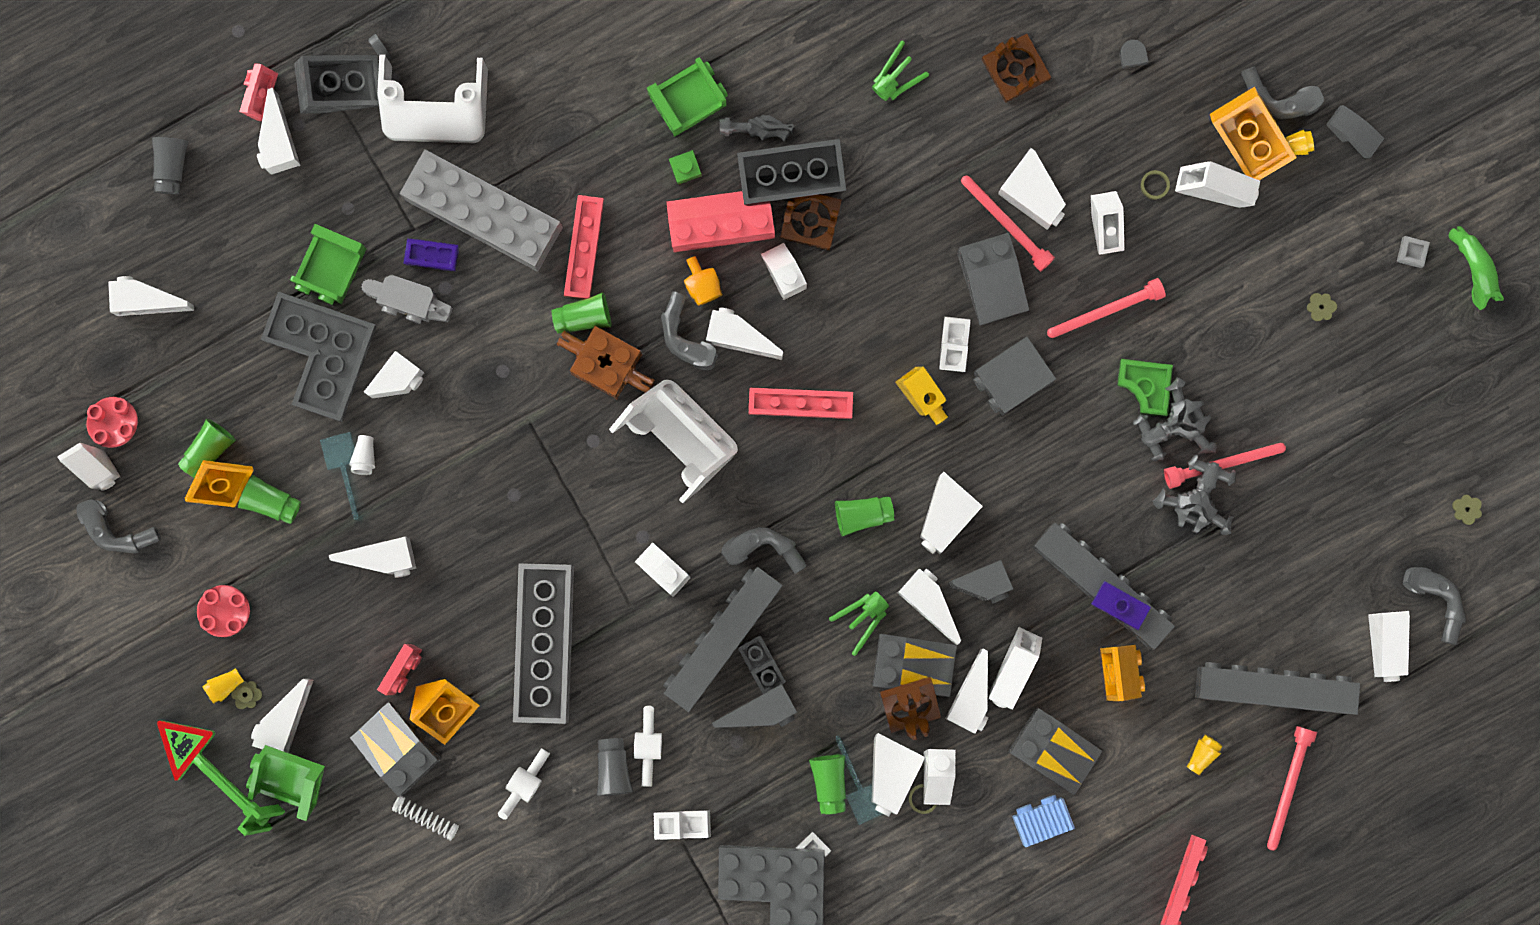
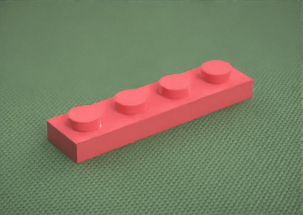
[564,195,604,300]
[749,388,853,419]
[1160,835,1208,925]

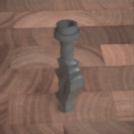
[719,115,794,142]

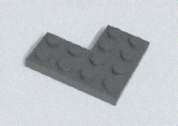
[261,292,377,422]
[718,845,825,925]

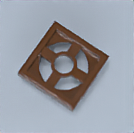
[982,34,1051,103]
[780,194,842,250]
[880,677,941,740]

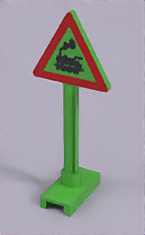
[157,720,285,836]

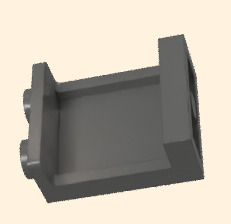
[973,337,1056,416]

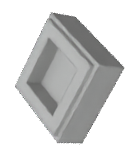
[1397,236,1430,268]

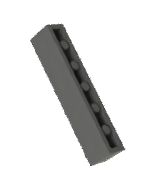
[1032,523,1175,650]
[663,567,783,712]
[1195,662,1360,715]

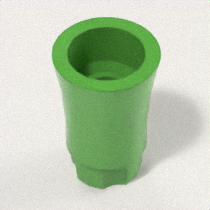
[552,292,611,334]
[178,419,236,478]
[238,475,301,524]
[835,497,894,537]
[809,754,846,814]

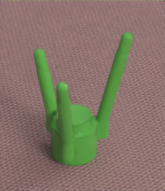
[872,41,929,101]
[829,591,889,656]

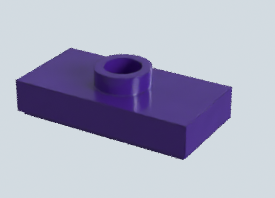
[404,238,459,272]
[1091,581,1151,630]

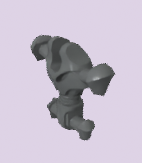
[1133,377,1217,461]
[1152,455,1236,535]

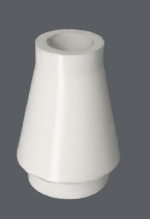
[349,435,375,475]

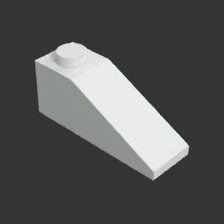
[257,88,300,175]
[109,276,194,316]
[706,308,783,360]
[58,443,120,491]
[329,537,416,578]
[898,569,961,645]
[945,649,988,733]
[251,679,314,753]

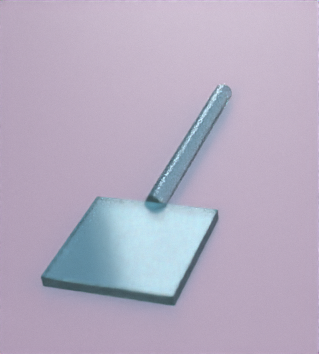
[320,432,359,520]
[836,736,882,825]

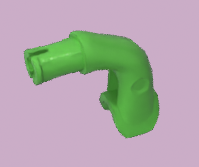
[1449,226,1504,310]

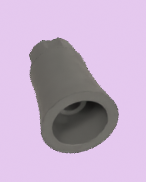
[152,137,189,195]
[597,738,633,796]

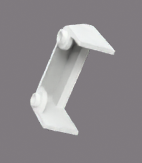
[378,55,488,143]
[609,380,738,503]

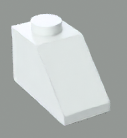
[1091,191,1124,255]
[761,243,807,300]
[364,351,424,398]

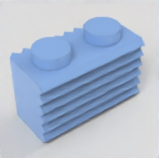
[1012,795,1075,847]

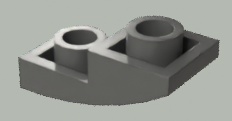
[1326,105,1384,158]
[737,634,786,694]

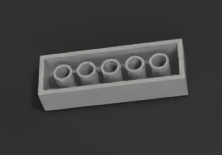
[400,149,563,272]
[513,564,574,724]

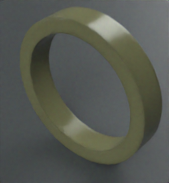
[1140,170,1170,200]
[909,784,937,814]

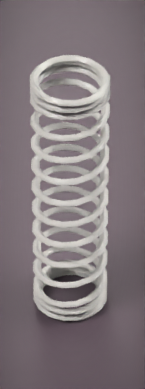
[392,796,459,841]

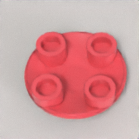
[87,397,138,448]
[197,585,250,637]

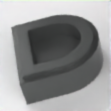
[368,34,392,61]
[1119,40,1149,69]

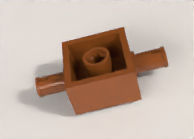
[557,326,655,399]

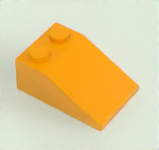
[1210,87,1297,180]
[1100,645,1145,701]

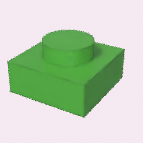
[669,151,702,184]

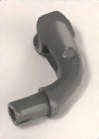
[1241,66,1324,119]
[661,291,718,370]
[77,499,161,554]
[721,527,807,574]
[1403,567,1466,645]

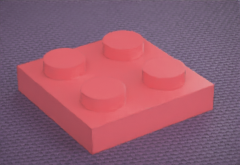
[377,644,422,695]

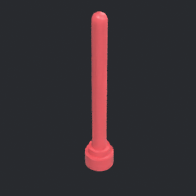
[961,176,1055,272]
[1047,278,1166,338]
[1164,443,1286,489]
[1267,726,1317,851]

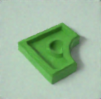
[1118,359,1173,417]

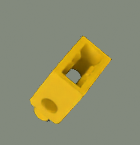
[895,367,949,425]

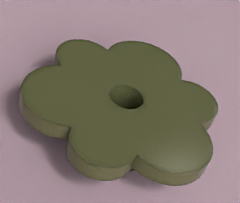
[1307,293,1337,321]
[1452,495,1482,525]
[231,681,262,709]

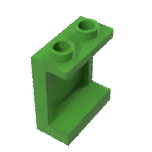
[647,57,728,137]
[290,224,367,305]
[246,745,325,821]

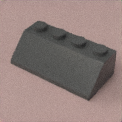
[737,139,846,204]

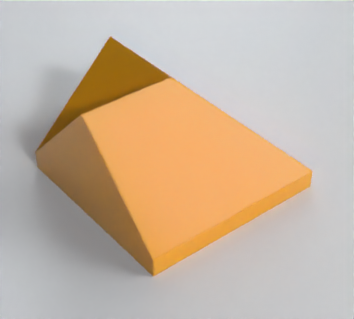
[185,460,254,507]
[410,679,480,745]

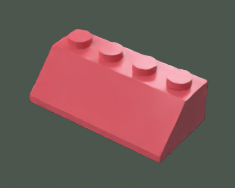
[667,191,775,252]

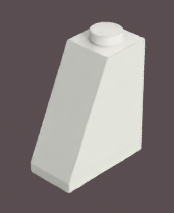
[998,148,1066,230]
[1175,161,1260,208]
[920,472,983,554]
[635,543,691,597]
[1368,611,1410,682]
[988,627,1042,710]
[872,733,925,817]
[923,749,955,805]

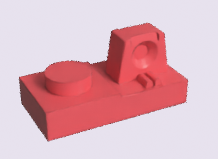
[240,64,278,121]

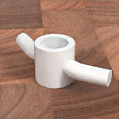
[634,706,662,787]
[498,748,550,819]

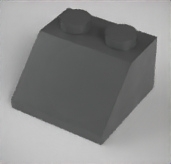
[948,560,1013,604]

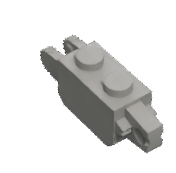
[361,275,453,324]

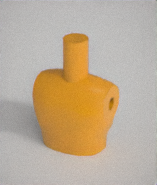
[684,256,722,306]

